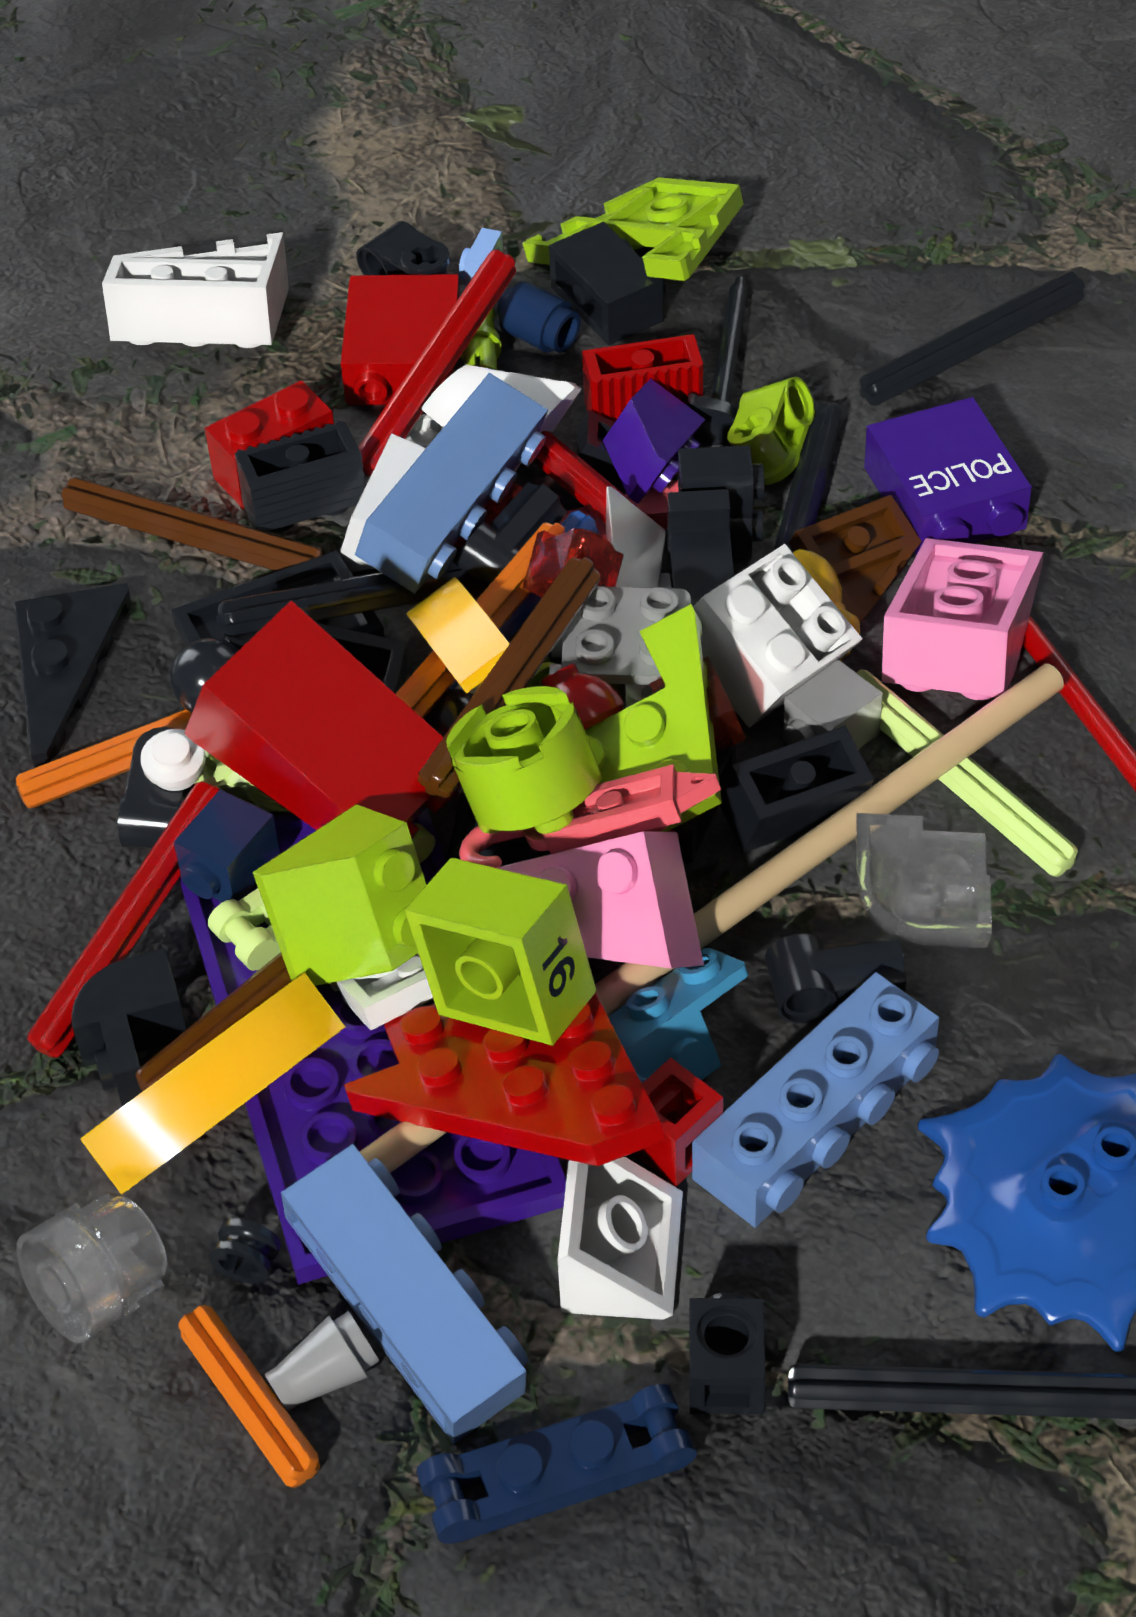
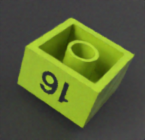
[405,858,596,1046]

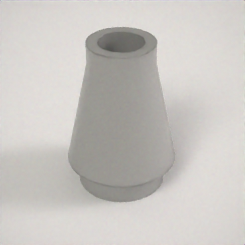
[264,1311,379,1412]

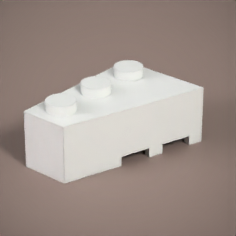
[102,232,289,348]

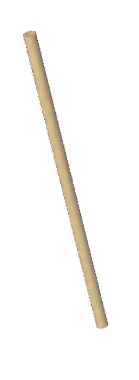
[360,664,1064,1173]

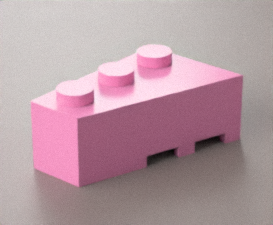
[497,831,704,968]

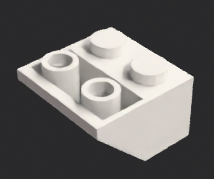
[693,544,862,728]

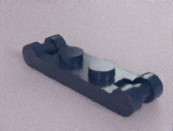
[416,1384,697,1544]

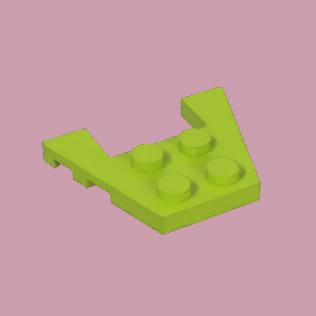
[523,177,744,281]
[585,604,722,832]

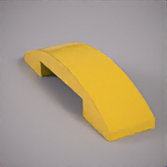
[406,577,509,694]
[80,972,345,1195]

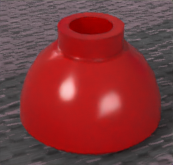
[540,663,624,730]

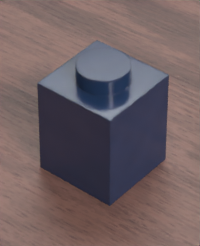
[174,789,280,902]

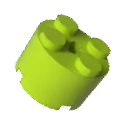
[446,686,602,834]

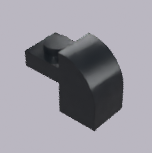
[72,948,187,1107]

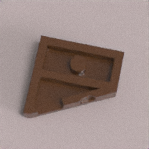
[789,495,922,625]

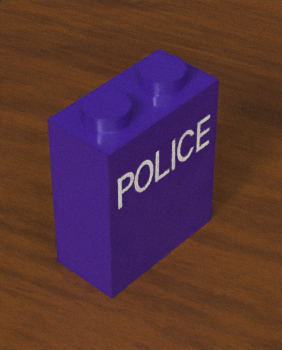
[864,397,1032,554]

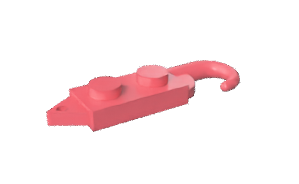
[459,764,721,868]

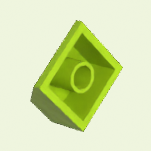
[253,804,426,986]

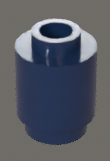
[497,281,581,353]

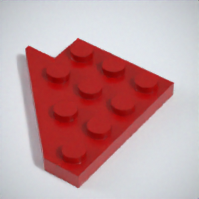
[343,992,666,1167]

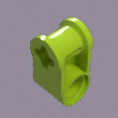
[727,376,815,485]

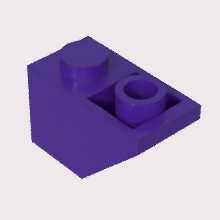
[603,378,706,504]

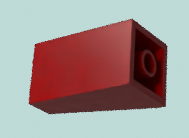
[184,600,461,839]

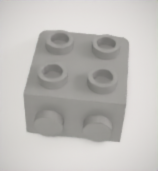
[549,586,691,685]

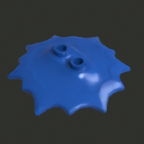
[918,1054,1136,1352]

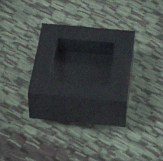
[576,410,620,479]

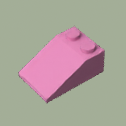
[882,538,1044,700]

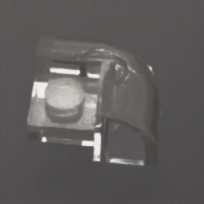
[855,813,992,948]

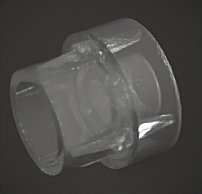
[16,1193,167,1343]

